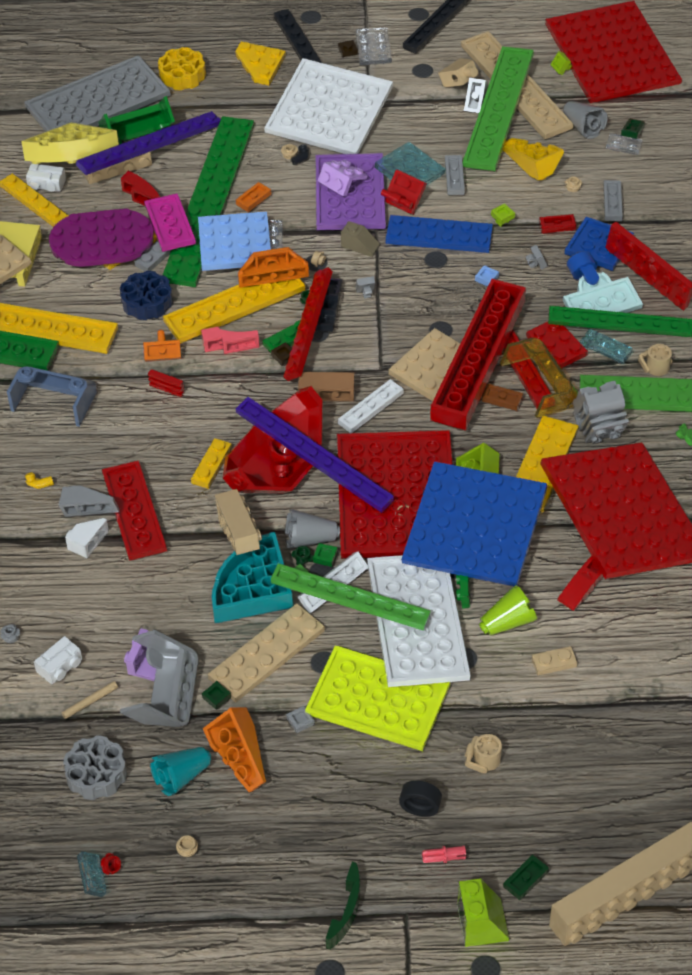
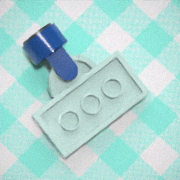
[563,251,643,328]

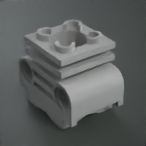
[572,381,629,444]

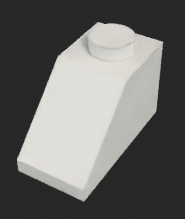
[464,78,488,113]
[65,518,109,558]

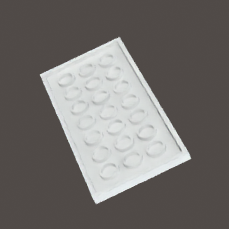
[367,555,470,687]

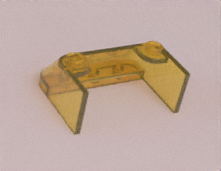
[500,338,578,418]

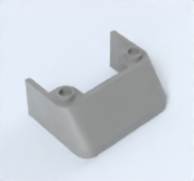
[120,630,198,727]

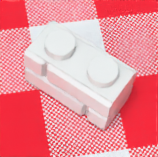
[26,163,66,192]
[34,636,82,685]

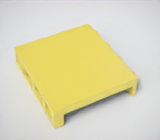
[0,221,42,287]

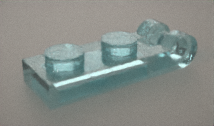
[579,329,633,364]

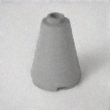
[563,101,607,139]
[285,509,340,548]

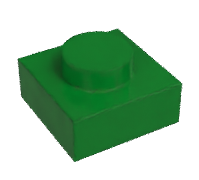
[313,543,338,567]

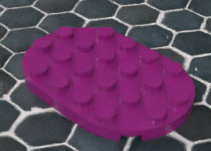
[49,208,154,267]

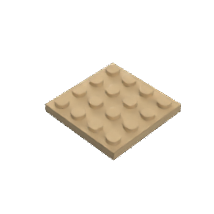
[389,328,460,401]

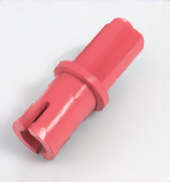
[422,845,466,863]

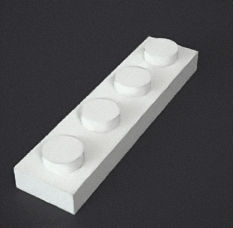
[338,379,404,433]
[298,551,368,613]

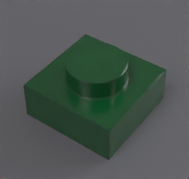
[202,681,231,710]

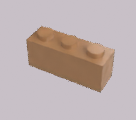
[298,372,355,401]

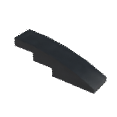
[315,278,343,332]

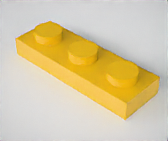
[191,438,232,489]

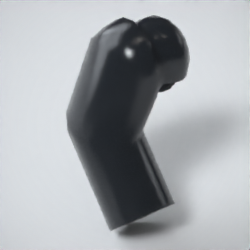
[291,144,309,166]

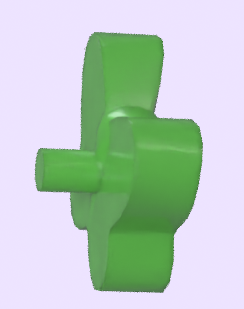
[676,423,692,446]

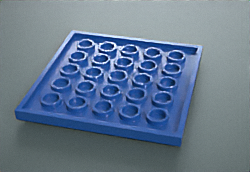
[401,461,547,587]

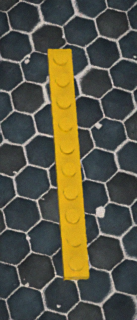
[0,173,120,270]

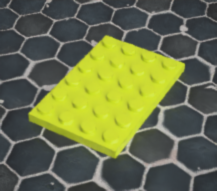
[305,645,450,751]

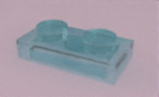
[77,851,107,897]

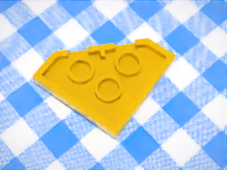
[235,41,286,86]

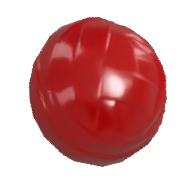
[268,439,297,465]

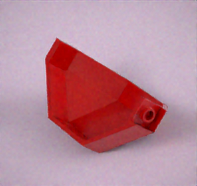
[223,386,323,494]

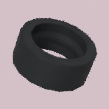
[399,780,442,817]

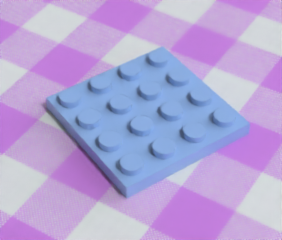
[198,212,271,271]

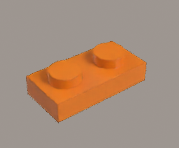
[236,182,271,212]

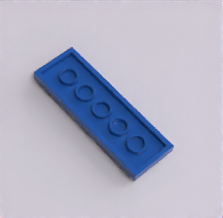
[386,215,493,253]

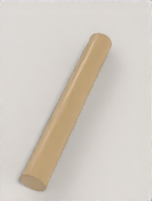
[61,681,118,719]

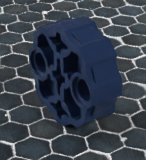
[120,271,173,320]

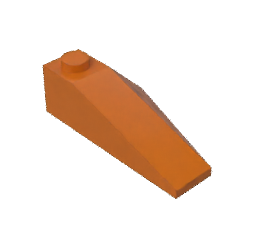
[203,707,266,792]

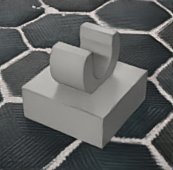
[525,245,548,270]
[355,276,375,299]

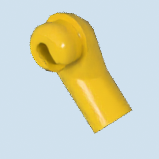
[25,472,54,489]

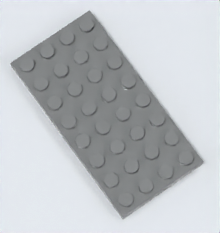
[24,55,170,132]

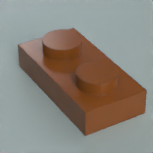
[482,384,523,411]

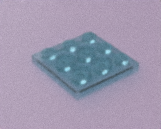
[374,142,446,185]

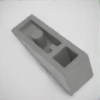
[59,485,120,517]

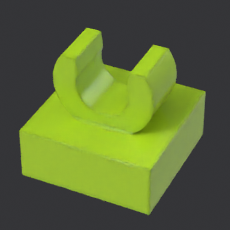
[550,51,572,75]
[491,203,515,227]

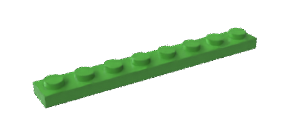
[271,563,430,631]

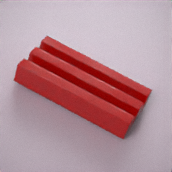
[539,214,576,233]
[148,369,184,397]

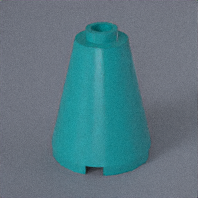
[150,747,211,796]

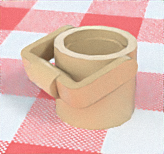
[638,344,673,376]
[465,734,502,773]

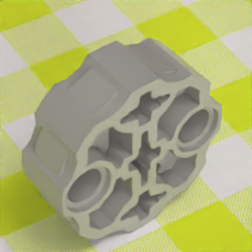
[63,736,127,800]

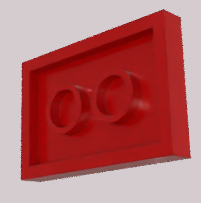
[526,322,588,370]

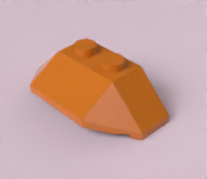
[238,247,309,288]

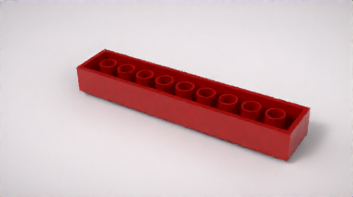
[430,279,526,430]

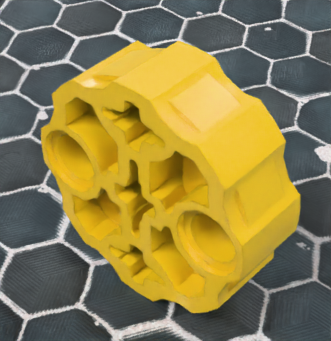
[158,47,206,90]

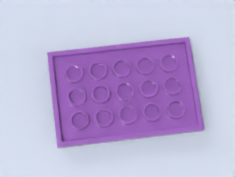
[316,153,386,230]

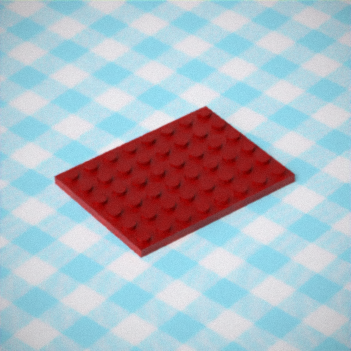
[545,1,682,103]
[337,430,452,559]
[540,442,692,579]

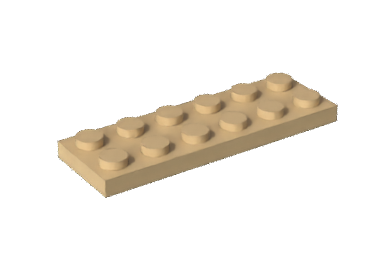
[208,604,325,703]

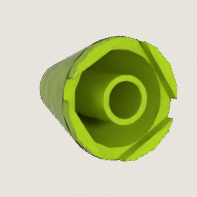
[479,585,537,636]

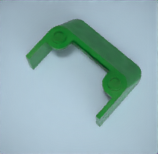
[98,96,175,145]

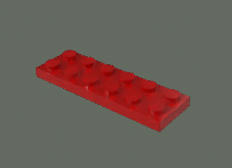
[605,222,692,311]
[102,460,167,561]

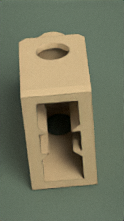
[438,58,478,87]

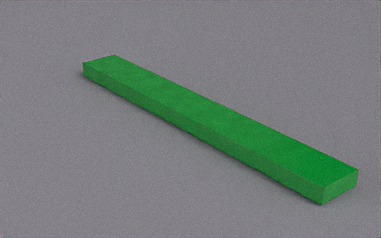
[548,306,692,338]

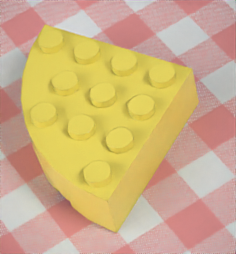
[21,123,119,164]

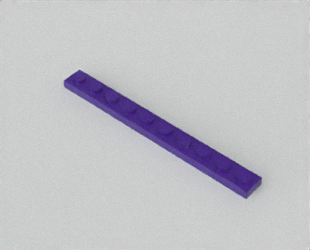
[76,111,221,175]
[235,397,394,513]

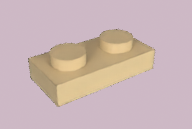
[532,646,577,676]

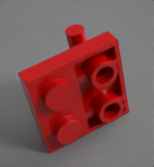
[381,169,427,215]

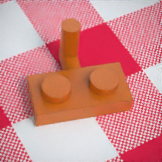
[143,330,181,362]

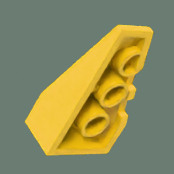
[503,138,564,180]

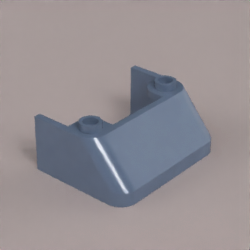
[7,367,97,427]

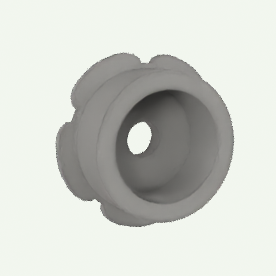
[1,624,20,643]

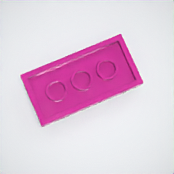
[144,194,196,252]

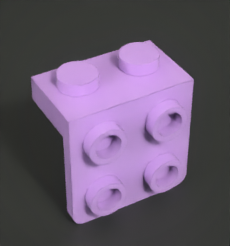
[317,160,368,196]
[124,628,156,681]

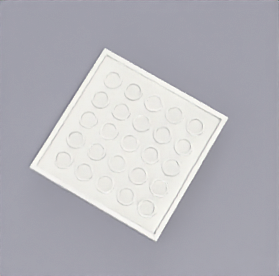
[264,58,393,154]

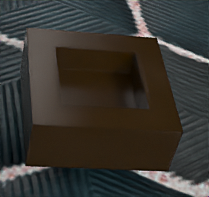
[338,40,358,58]
[271,342,292,366]

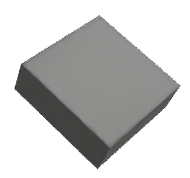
[286,706,315,734]

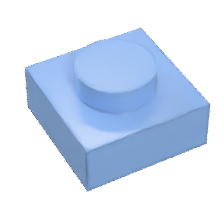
[475,265,499,286]

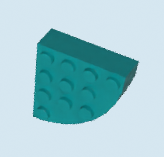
[212,532,293,623]

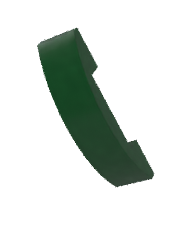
[325,861,360,950]

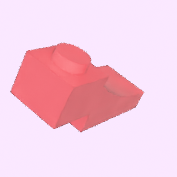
[201,327,259,354]

